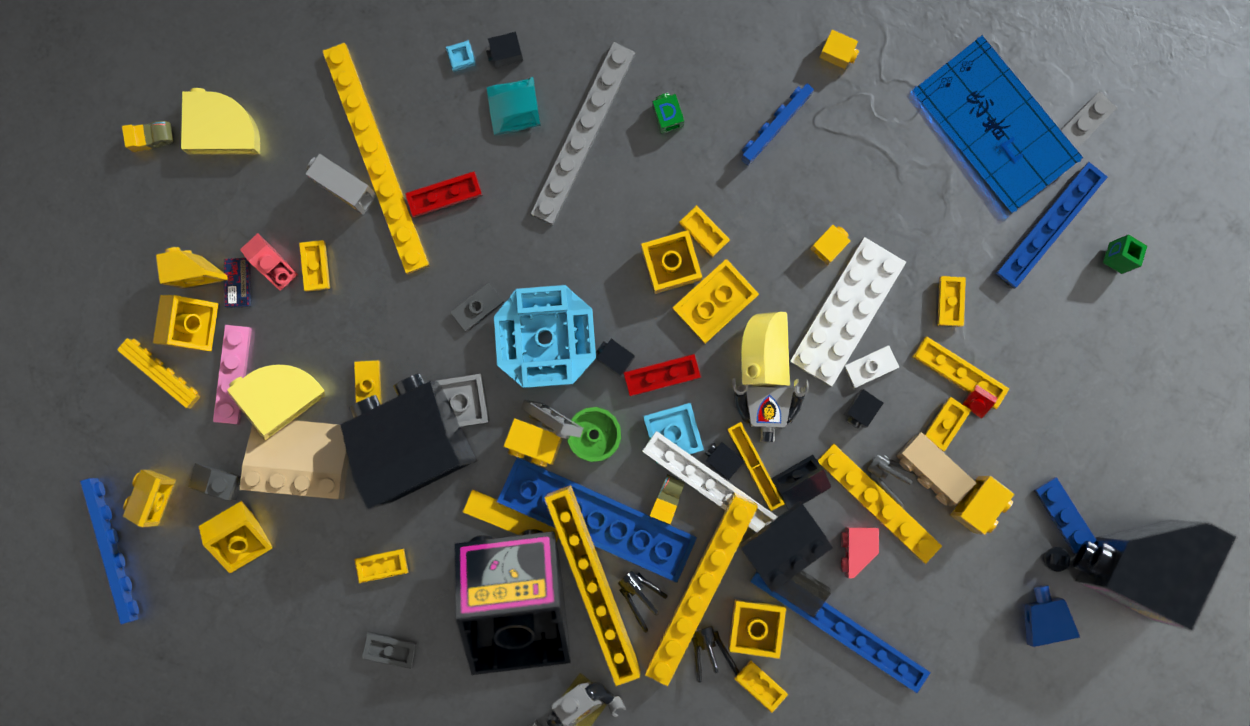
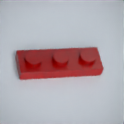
[405,171,483,218]
[624,354,701,397]

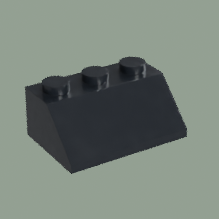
[739,501,833,592]

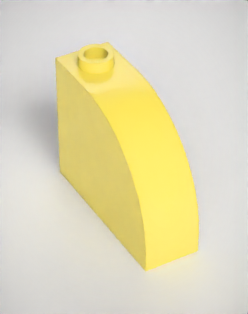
[181,88,260,154]
[741,312,790,387]
[227,365,325,441]

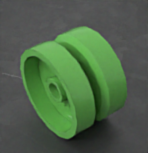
[567,407,621,462]

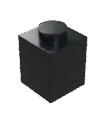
[485,31,523,68]
[596,338,635,377]
[843,389,884,429]
[705,442,744,480]

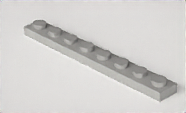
[531,42,635,225]

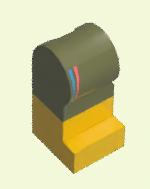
[122,121,174,152]
[649,474,685,524]

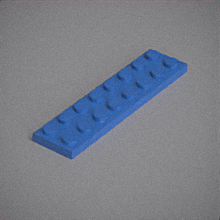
[497,457,697,583]

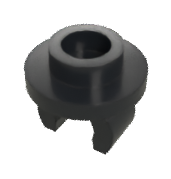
[1044,547,1071,572]

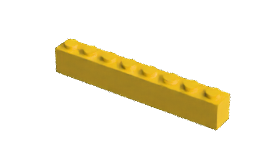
[545,485,641,686]
[645,492,758,686]

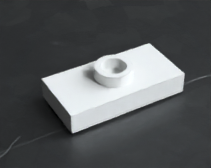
[844,345,899,388]

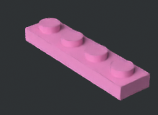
[213,325,252,425]

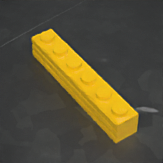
[117,338,200,409]
[727,422,785,511]

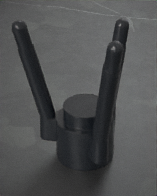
[618,570,668,633]
[692,626,739,683]

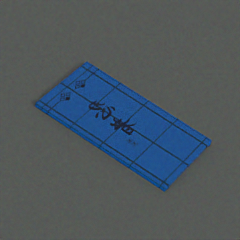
[912,35,1083,213]

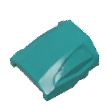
[487,77,541,135]

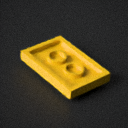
[672,259,759,344]

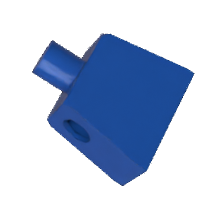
[1025,585,1080,647]

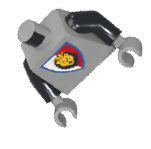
[732,379,809,442]
[547,682,626,726]

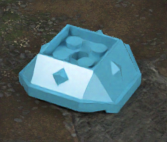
[494,285,596,388]

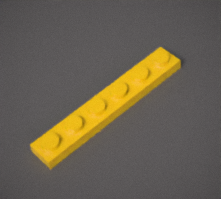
[817,444,942,564]

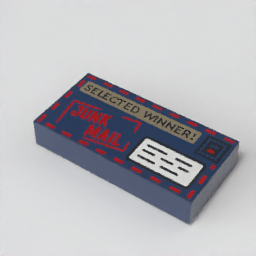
[224,258,251,308]

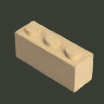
[896,432,976,507]

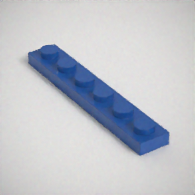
[995,162,1108,289]
[80,478,139,624]

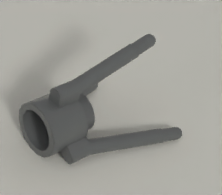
[867,454,916,507]

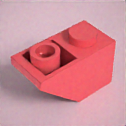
[240,233,298,291]
[841,527,879,578]

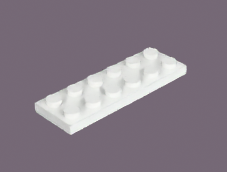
[789,237,906,387]

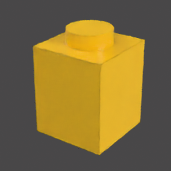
[819,30,859,69]
[810,225,851,265]

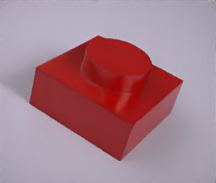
[962,385,997,419]

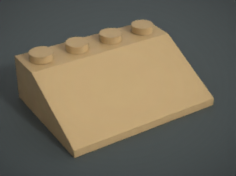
[239,420,348,499]

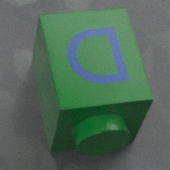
[652,93,685,134]
[1103,234,1147,274]

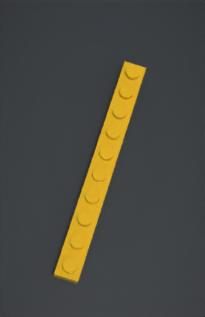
[323,43,430,274]

